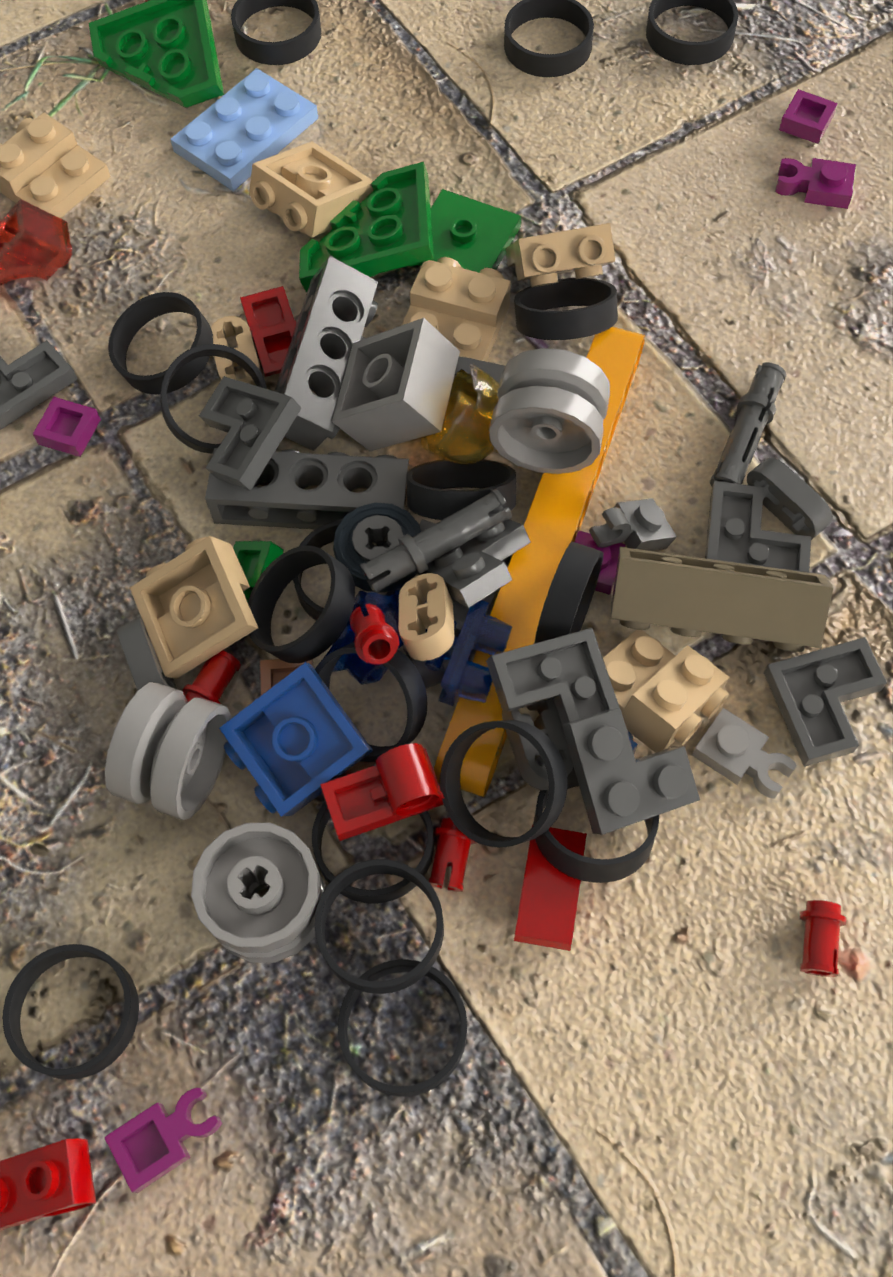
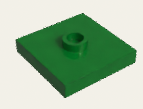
[418,189,521,273]

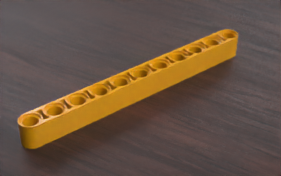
[434,326,645,797]

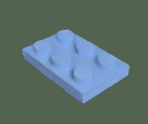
[170,68,318,191]

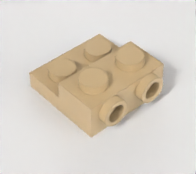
[0,112,111,227]
[249,141,373,238]
[505,223,615,287]
[401,257,511,362]
[130,535,258,679]
[603,629,730,753]

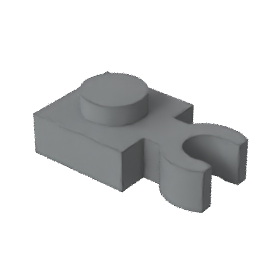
[692,708,797,799]

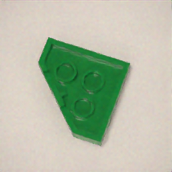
[89,0,224,108]
[299,161,434,292]

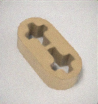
[211,316,261,386]
[398,573,454,661]

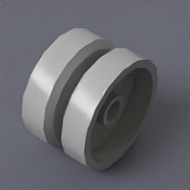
[489,348,610,474]
[105,682,231,820]
[191,823,326,963]

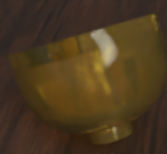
[421,364,499,465]

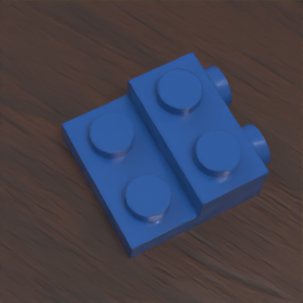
[219,662,373,817]

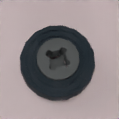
[333,502,422,593]

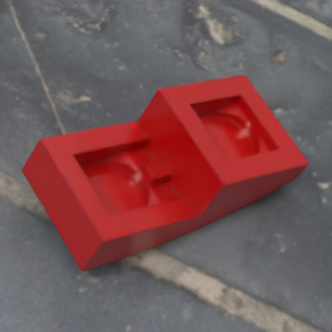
[240,286,297,377]
[514,824,587,951]

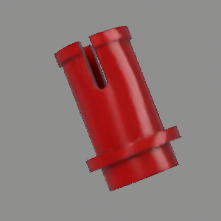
[350,604,399,664]
[182,650,241,704]
[428,818,477,892]
[800,900,847,977]

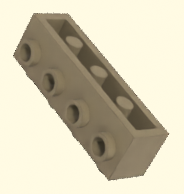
[611,547,834,652]

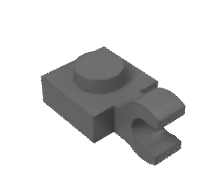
[589,498,677,551]

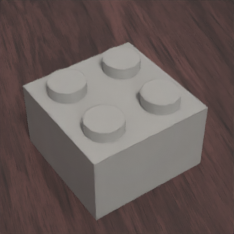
[332,318,460,451]

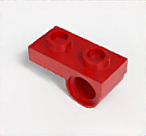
[320,743,444,842]
[0,1138,96,1231]

